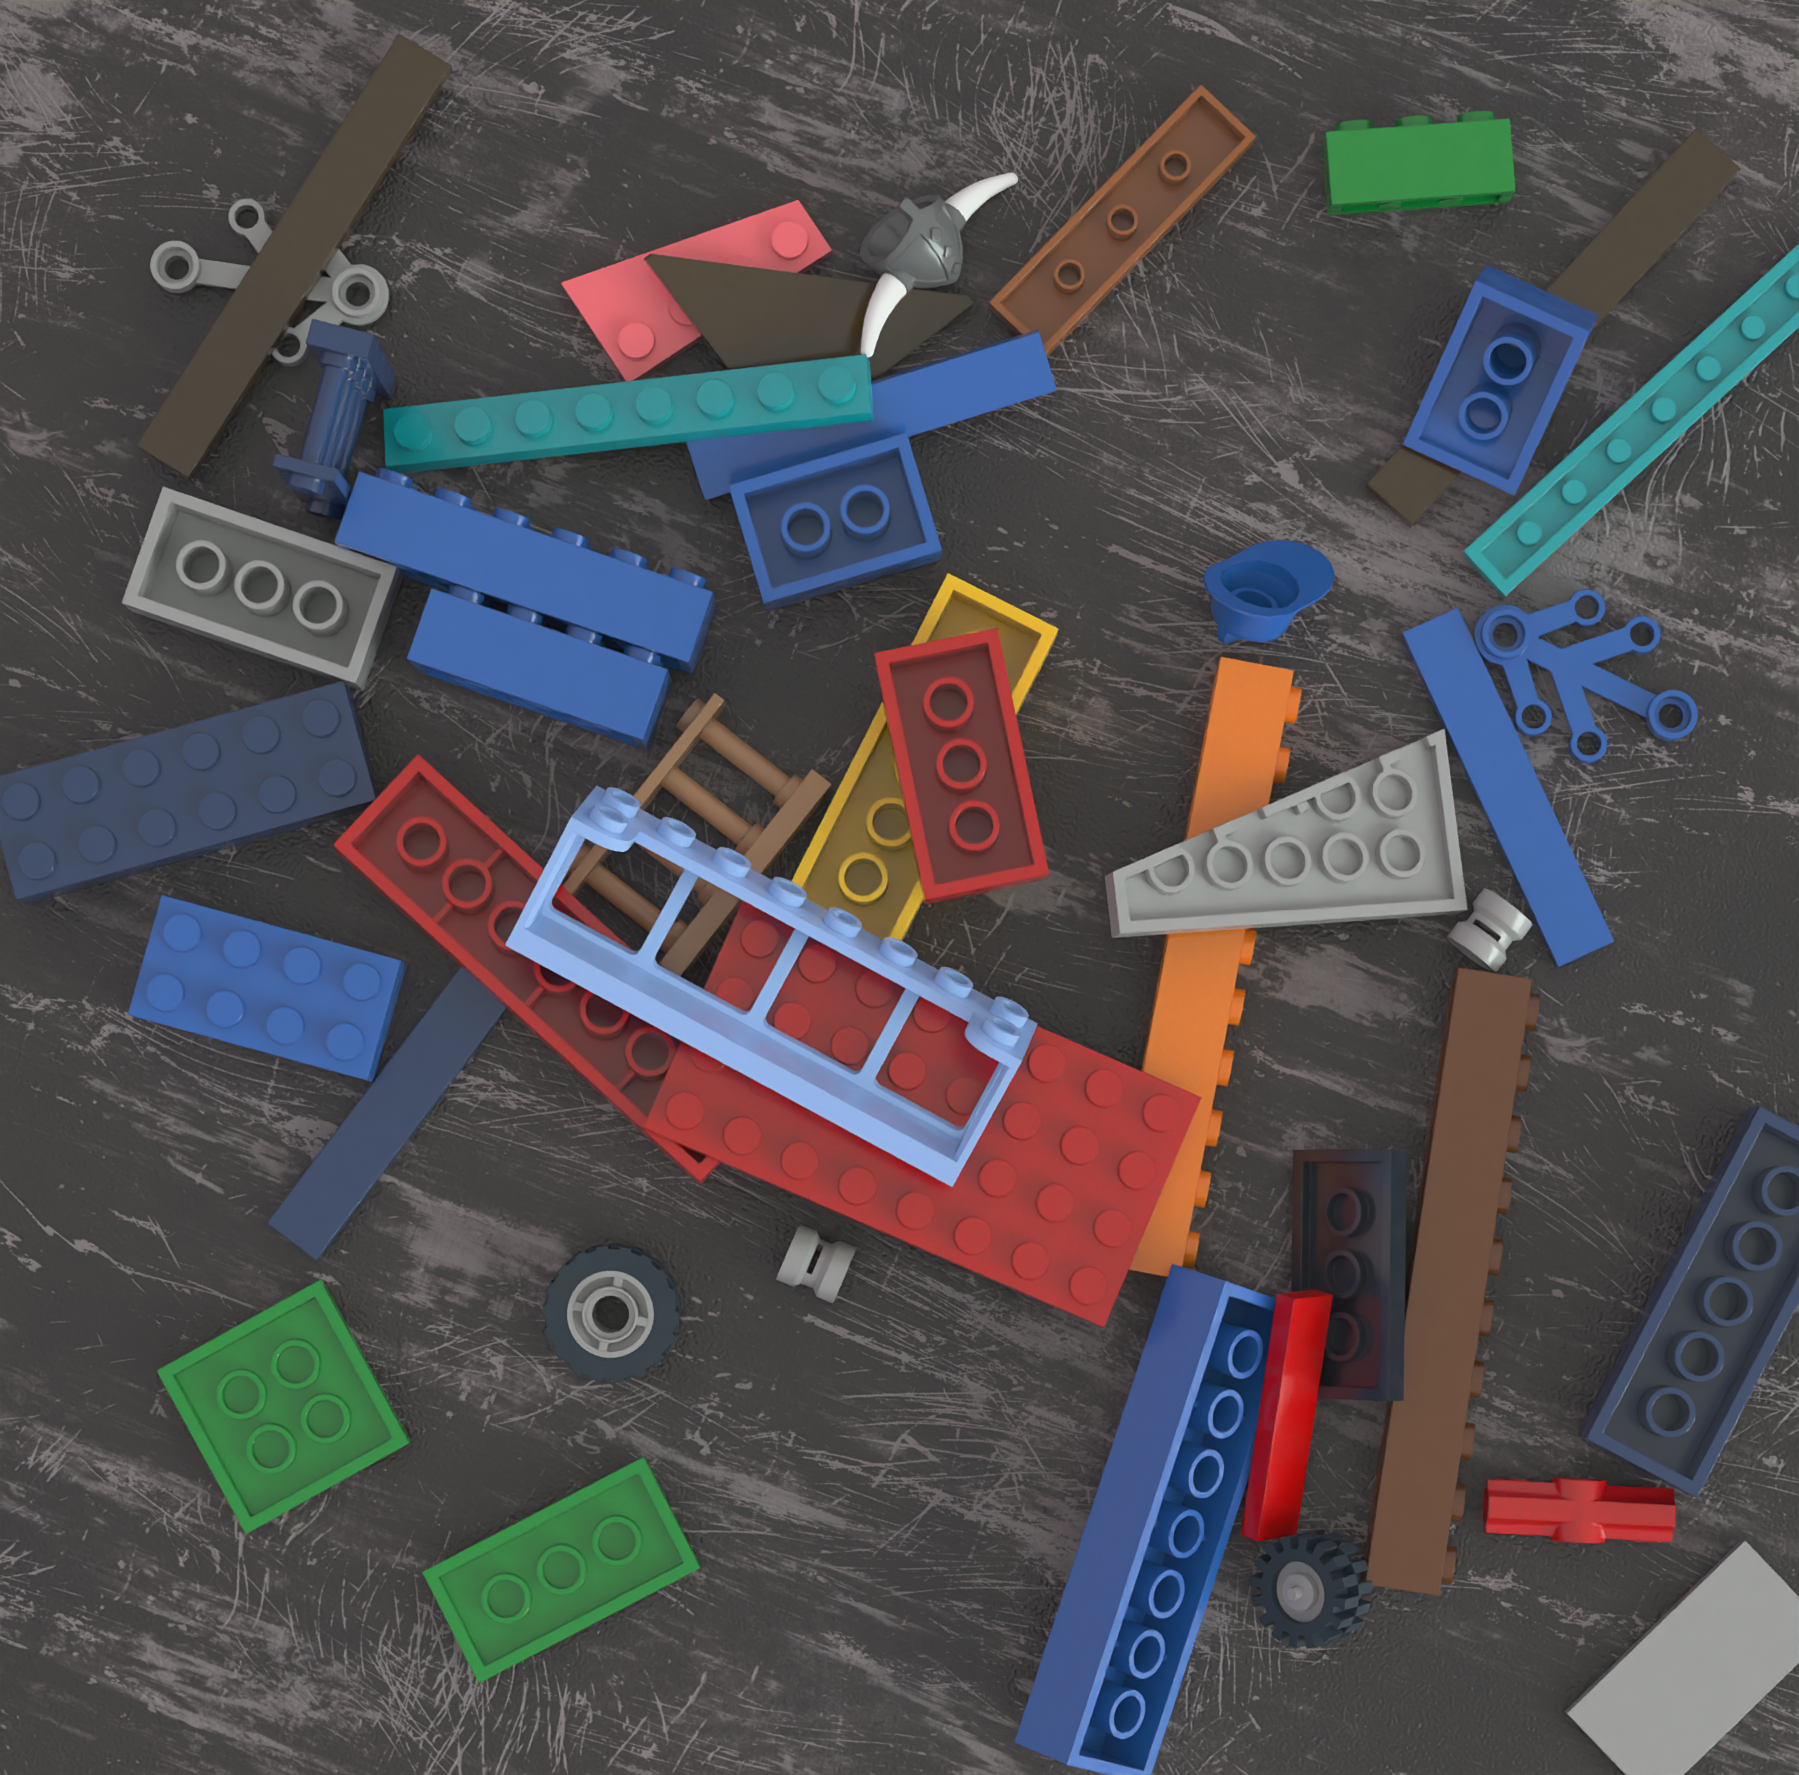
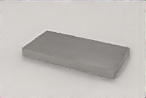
[1564,1540,1799,1775]

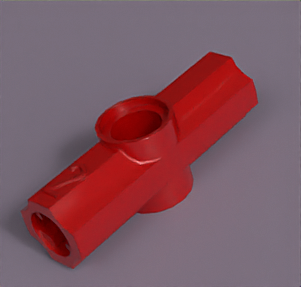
[1482,1477,1676,1544]

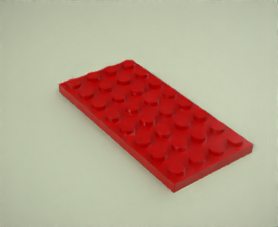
[643,900,1202,1328]

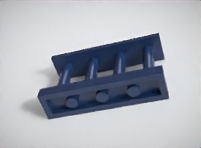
[273,319,397,521]

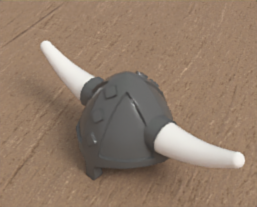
[859,173,1018,358]

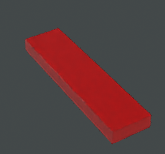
[1241,1290,1333,1541]

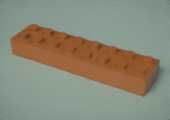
[988,85,1256,357]

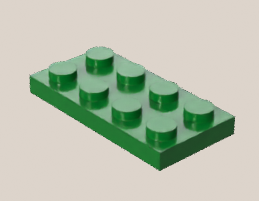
[422,1456,701,1683]

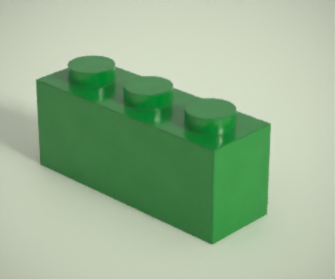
[1321,111,1516,216]

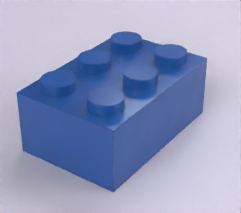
[728,432,942,612]

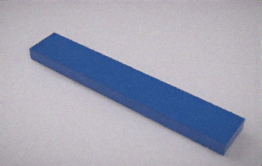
[686,329,1057,500]
[1400,608,1614,968]

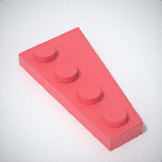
[561,200,832,382]

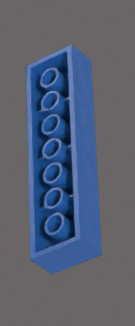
[1014,1264,1276,1775]

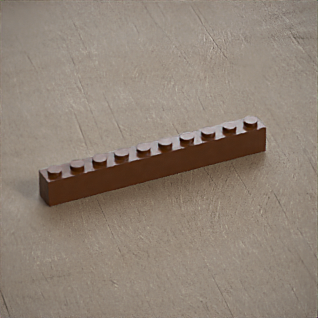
[1360,968,1540,1596]

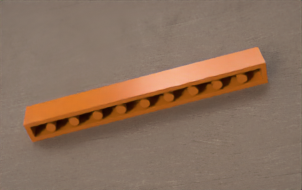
[1129,657,1302,1277]

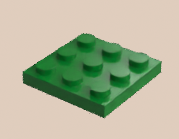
[157,1280,411,1534]

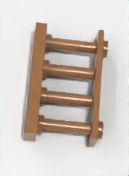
[562,693,832,978]

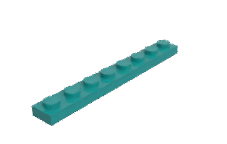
[1461,244,1799,599]
[383,354,874,474]

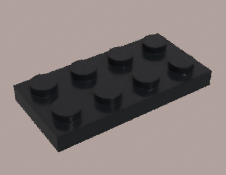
[1291,1149,1407,1401]

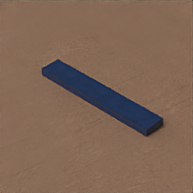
[267,967,507,1260]

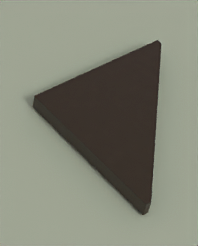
[643,254,973,381]

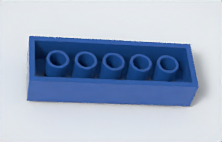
[334,467,717,676]

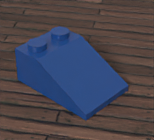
[1403,265,1598,496]

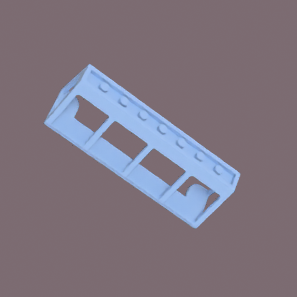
[505,785,1038,1187]

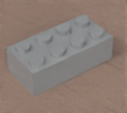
[122,487,403,691]

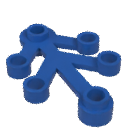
[1474,589,1698,764]

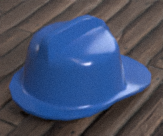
[1202,540,1335,644]

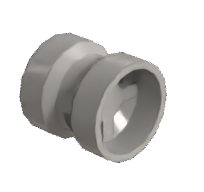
[1446,888,1533,973]
[776,1224,857,1303]

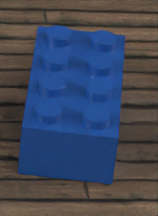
[407,584,673,752]
[128,895,408,1082]

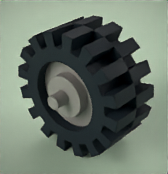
[1250,1529,1372,1649]

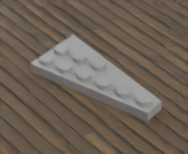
[1105,729,1467,938]

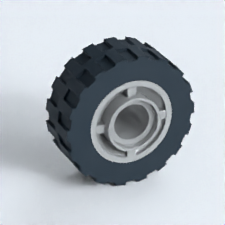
[542,1243,682,1383]

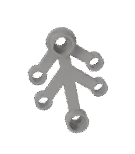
[150,199,389,367]

